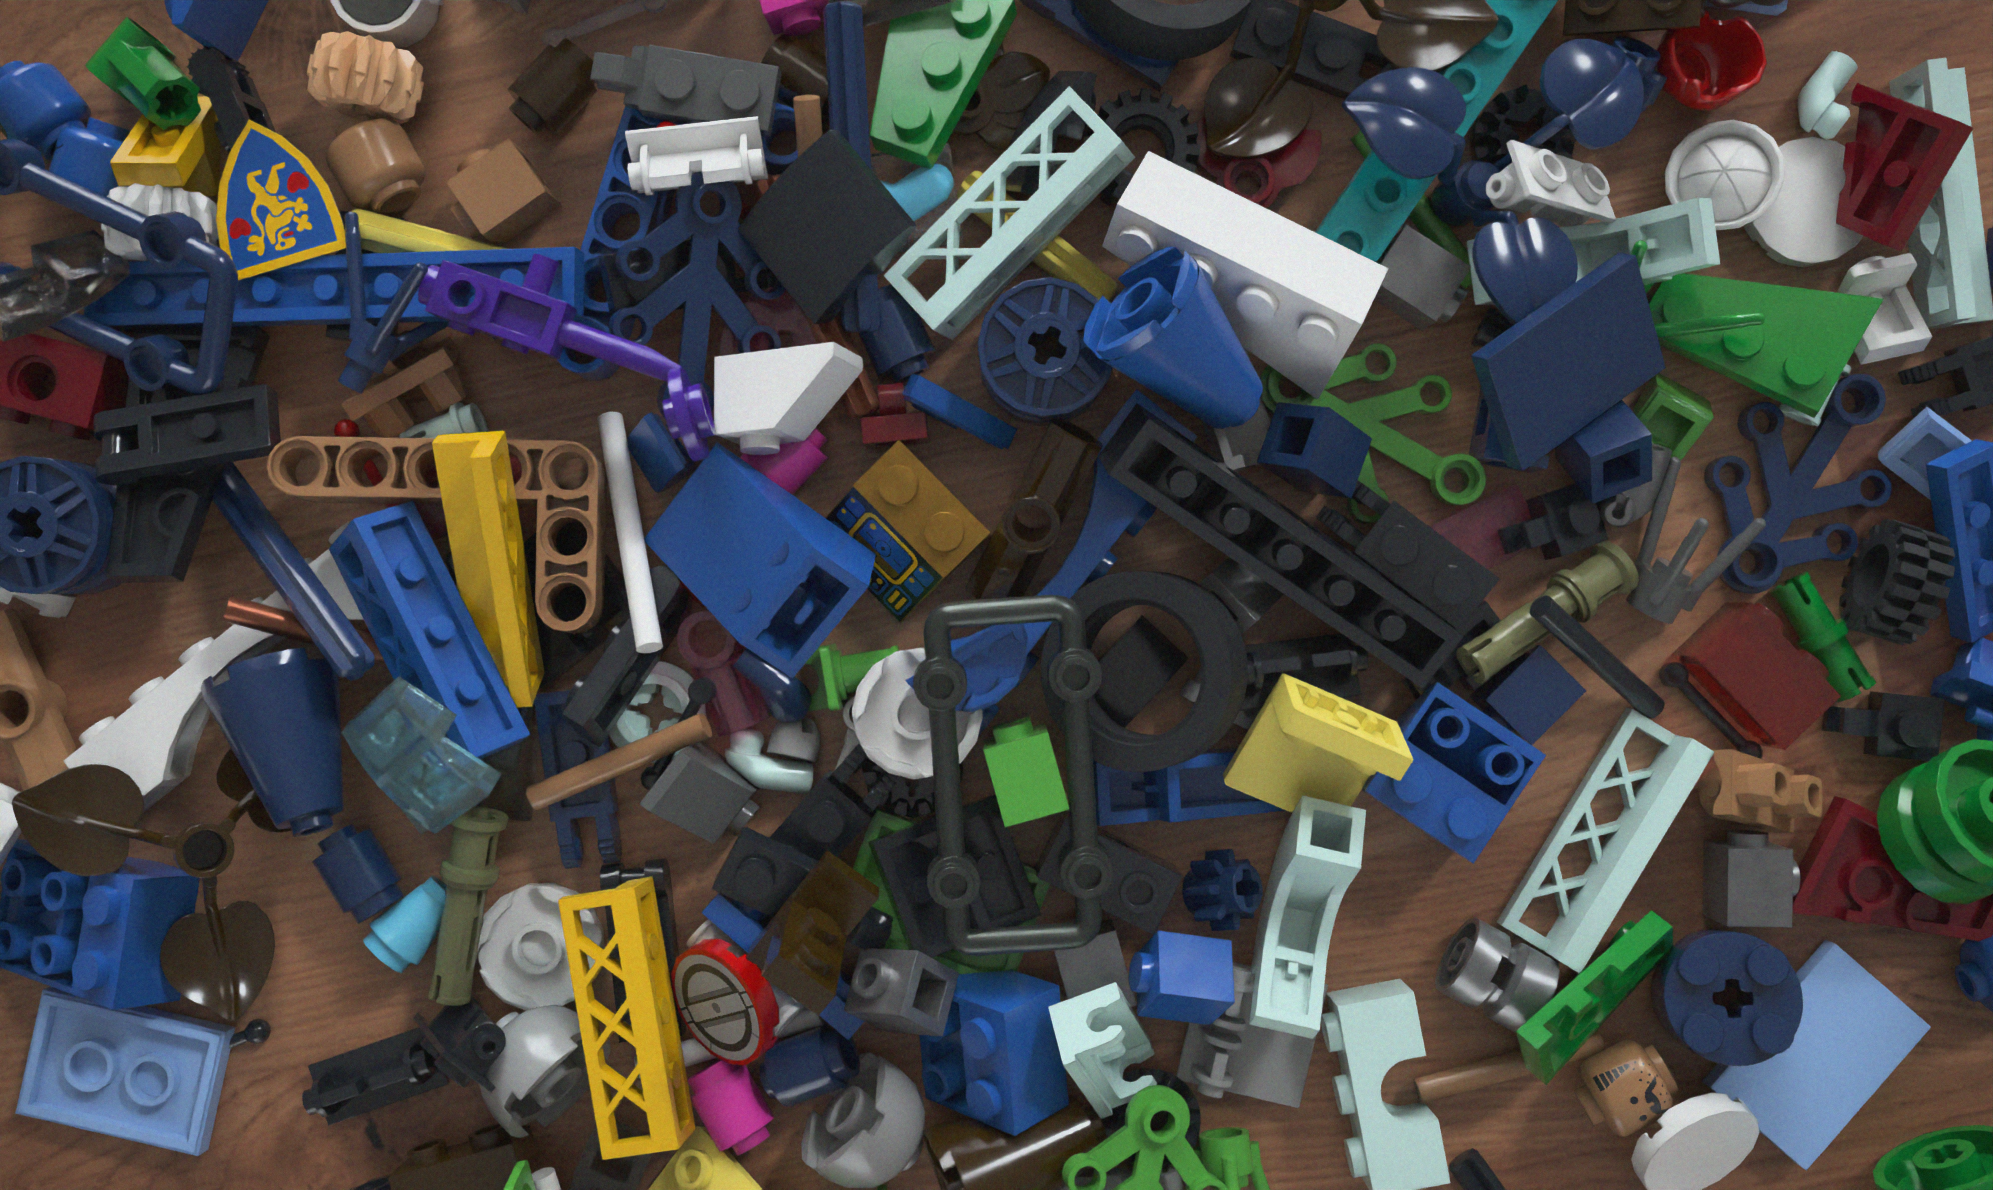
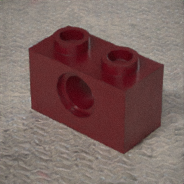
[0,325,129,441]

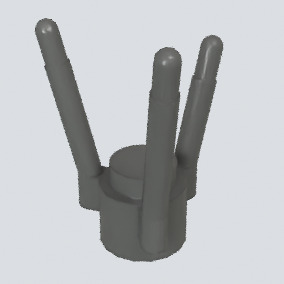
[1626,457,1766,624]

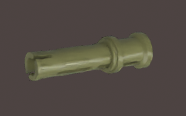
[1456,541,1639,684]
[428,805,509,1006]

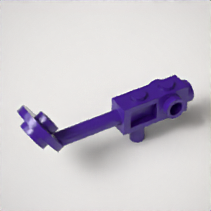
[418,253,716,462]

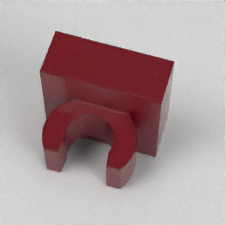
[860,383,930,449]

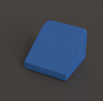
[627,412,696,493]

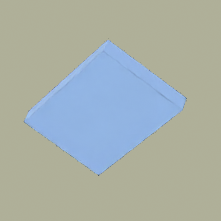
[1702,939,1931,1171]
[15,987,235,1156]

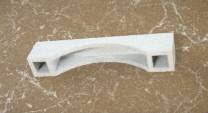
[63,520,364,813]

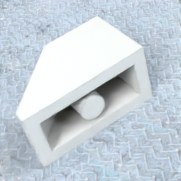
[714,342,863,455]

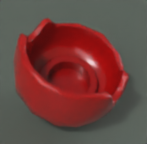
[1656,10,1767,111]

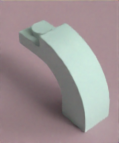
[1467,197,1720,305]
[1249,795,1366,1039]

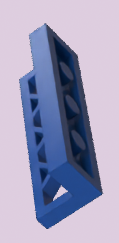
[329,501,530,781]

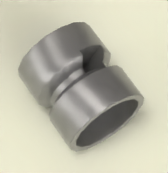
[1435,917,1560,1033]

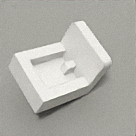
[1837,253,1933,365]

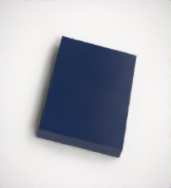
[1471,252,1666,471]

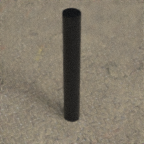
[1530,595,1665,719]

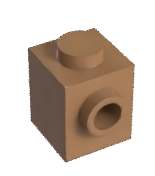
[445,138,561,247]

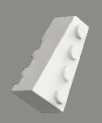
[1102,151,1389,400]

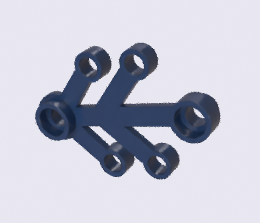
[609,171,786,420]
[1704,374,1892,594]

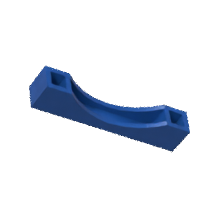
[951,389,1198,737]

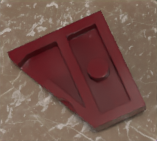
[1836,83,1973,252]

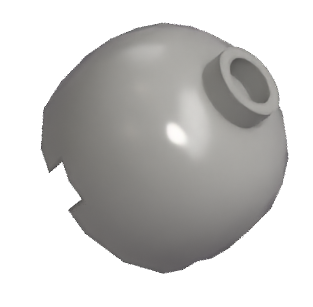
[480,1005,611,1138]
[801,1052,925,1188]

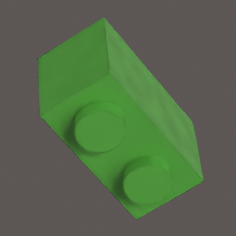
[983,716,1070,828]

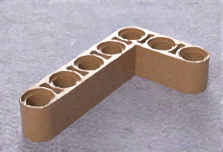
[267,436,607,634]

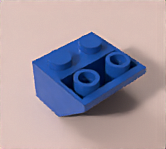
[1361,682,1546,864]
[919,970,1069,1136]

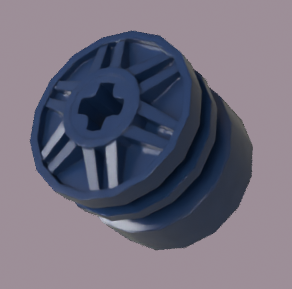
[977,277,1112,427]
[0,456,121,594]

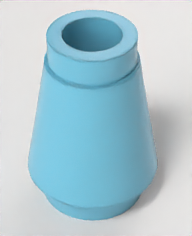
[363,875,447,973]

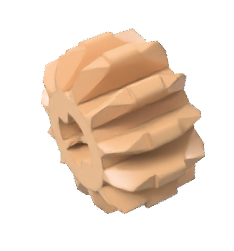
[307,31,424,124]

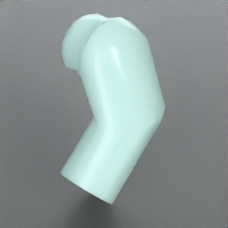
[1797,51,1858,139]
[725,728,813,794]

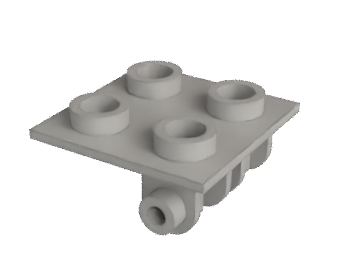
[1176,962,1328,1108]

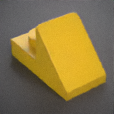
[110,97,220,196]

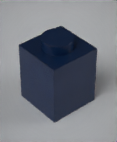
[1555,400,1652,504]
[1257,402,1372,499]
[1469,645,1586,745]

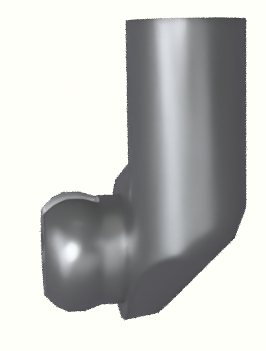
[1597,443,1672,528]

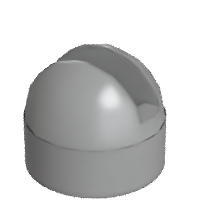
[767,717,821,763]

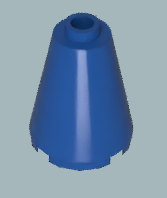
[1083,247,1263,429]

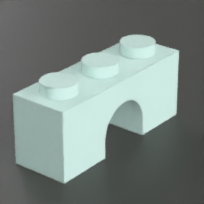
[1321,979,1451,1190]

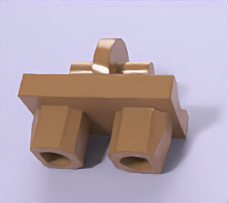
[341,326,468,438]
[1699,749,1822,833]

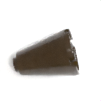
[923,1098,1107,1190]

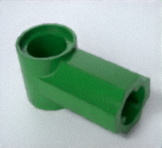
[85,17,201,130]

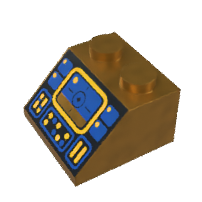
[826,440,991,623]

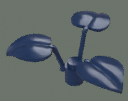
[1341,39,1644,326]

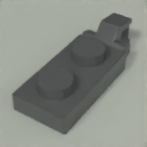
[590,45,782,137]

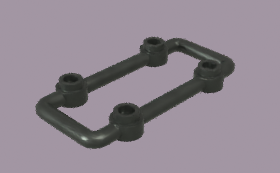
[913,595,1114,956]

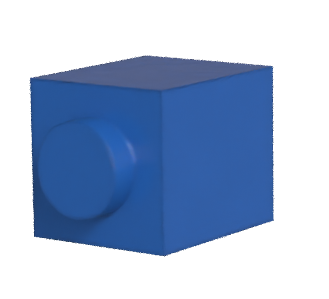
[1128,930,1235,1025]

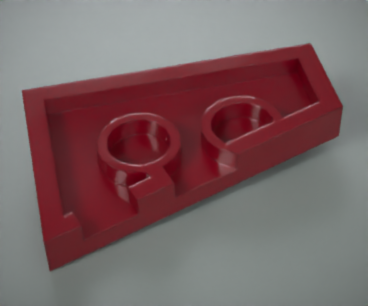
[1792,796,1993,941]

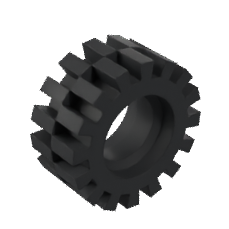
[1084,88,1200,206]
[1839,519,1955,645]

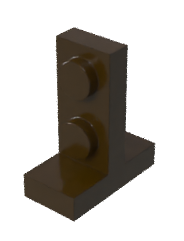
[746,850,880,1016]

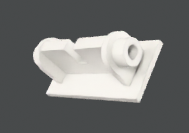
[625,116,768,196]
[1486,140,1616,227]

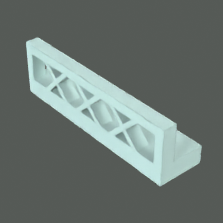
[1889,58,1993,329]
[883,86,1135,340]
[1497,708,1714,973]

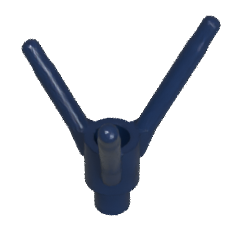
[338,212,449,394]

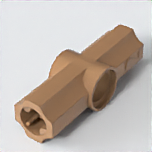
[0,609,77,790]

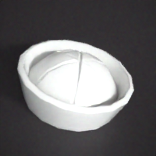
[1665,120,1785,230]

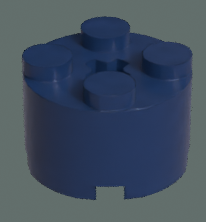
[1651,929,1803,1066]

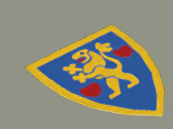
[216,120,346,281]

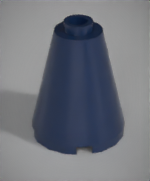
[200,648,344,837]

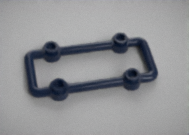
[0,139,238,395]

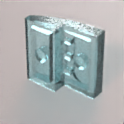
[342,677,501,834]

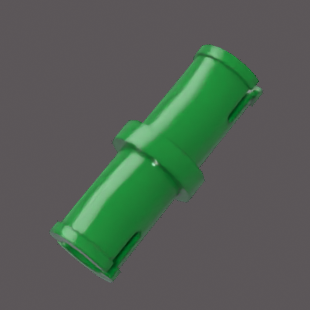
[1769,572,1876,702]

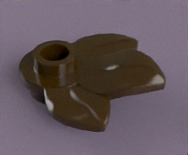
[952,43,1050,150]

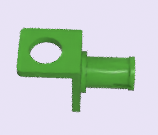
[806,643,899,712]

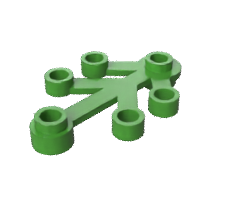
[1260,343,1486,524]
[1062,1085,1228,1190]

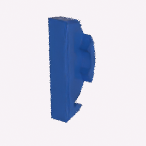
[902,374,1018,450]
[905,623,1028,712]

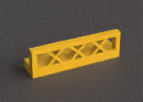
[432,431,544,708]
[558,877,696,1160]

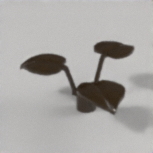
[1204,0,1498,159]
[12,748,292,1021]

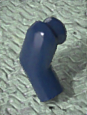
[733,648,812,723]

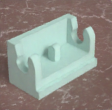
[1048,982,1157,1119]

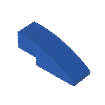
[1093,748,1286,826]

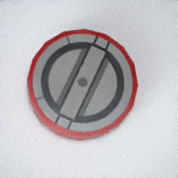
[671,939,780,1065]

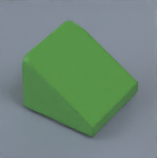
[1632,373,1714,461]

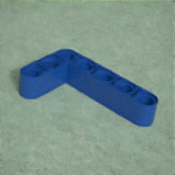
[557,103,798,381]

